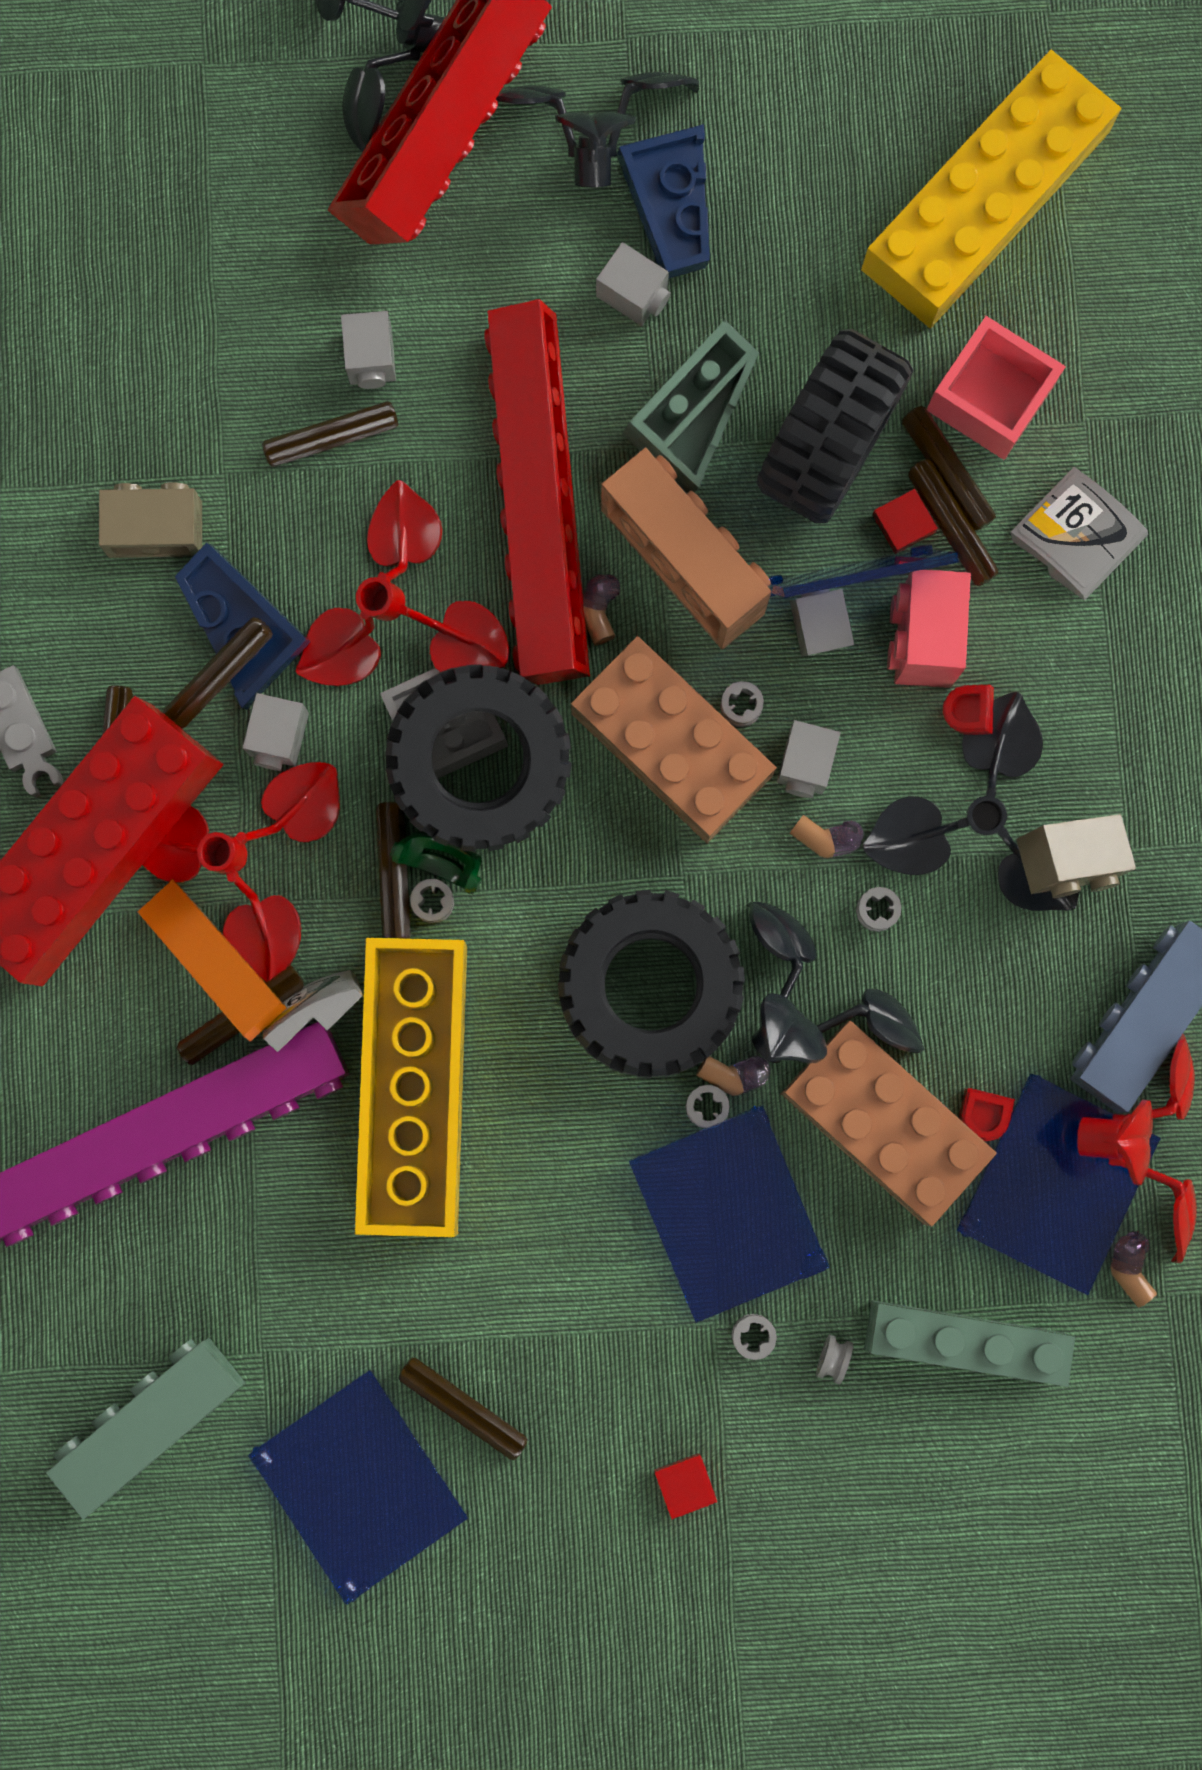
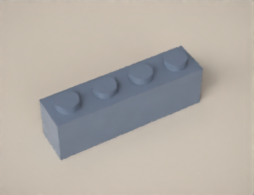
[1070,920,1202,1113]

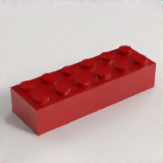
[327,0,552,244]
[0,696,224,987]

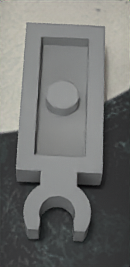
[0,665,63,798]

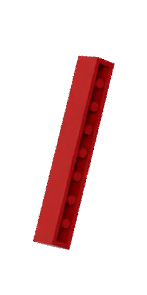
[484,299,590,685]

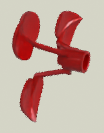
[295,480,509,686]
[142,762,340,982]
[1077,1034,1197,1264]

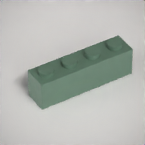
[864,1300,1075,1387]
[46,1338,246,1520]

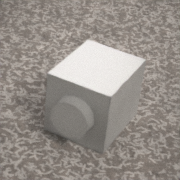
[596,242,671,326]
[341,311,396,389]
[790,583,854,656]
[243,693,309,771]
[776,720,841,798]

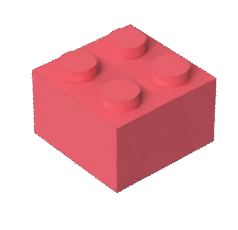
[927,316,1066,460]
[887,569,971,688]

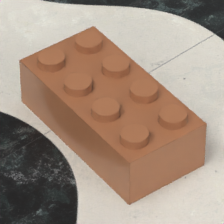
[601,447,772,650]
[571,636,777,844]
[780,1020,997,1227]

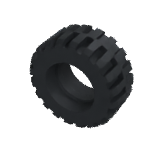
[756,329,914,524]
[385,665,572,852]
[558,889,745,1078]

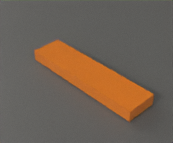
[137,879,287,1042]

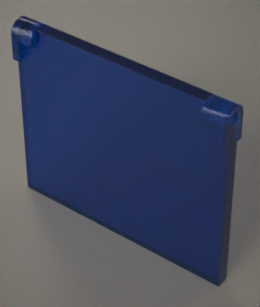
[768,544,959,598]
[956,1074,1160,1295]
[629,1105,830,1323]
[248,1369,468,1605]

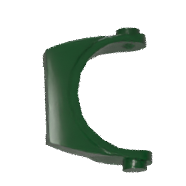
[390,831,482,895]

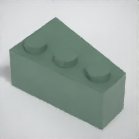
[622,320,759,494]

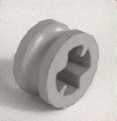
[720,681,764,727]
[410,879,454,924]
[856,887,902,932]
[685,1085,730,1129]
[731,1313,777,1360]
[816,1334,853,1385]

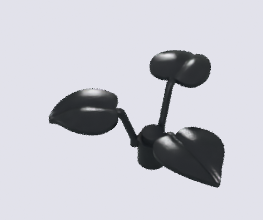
[316,0,446,152]
[496,72,699,187]
[863,692,1079,911]
[747,902,925,1063]

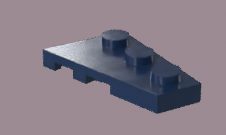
[617,124,710,279]
[175,542,310,710]

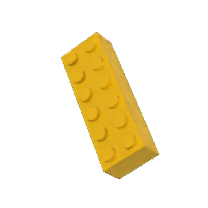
[861,49,1122,329]
[355,938,467,1237]

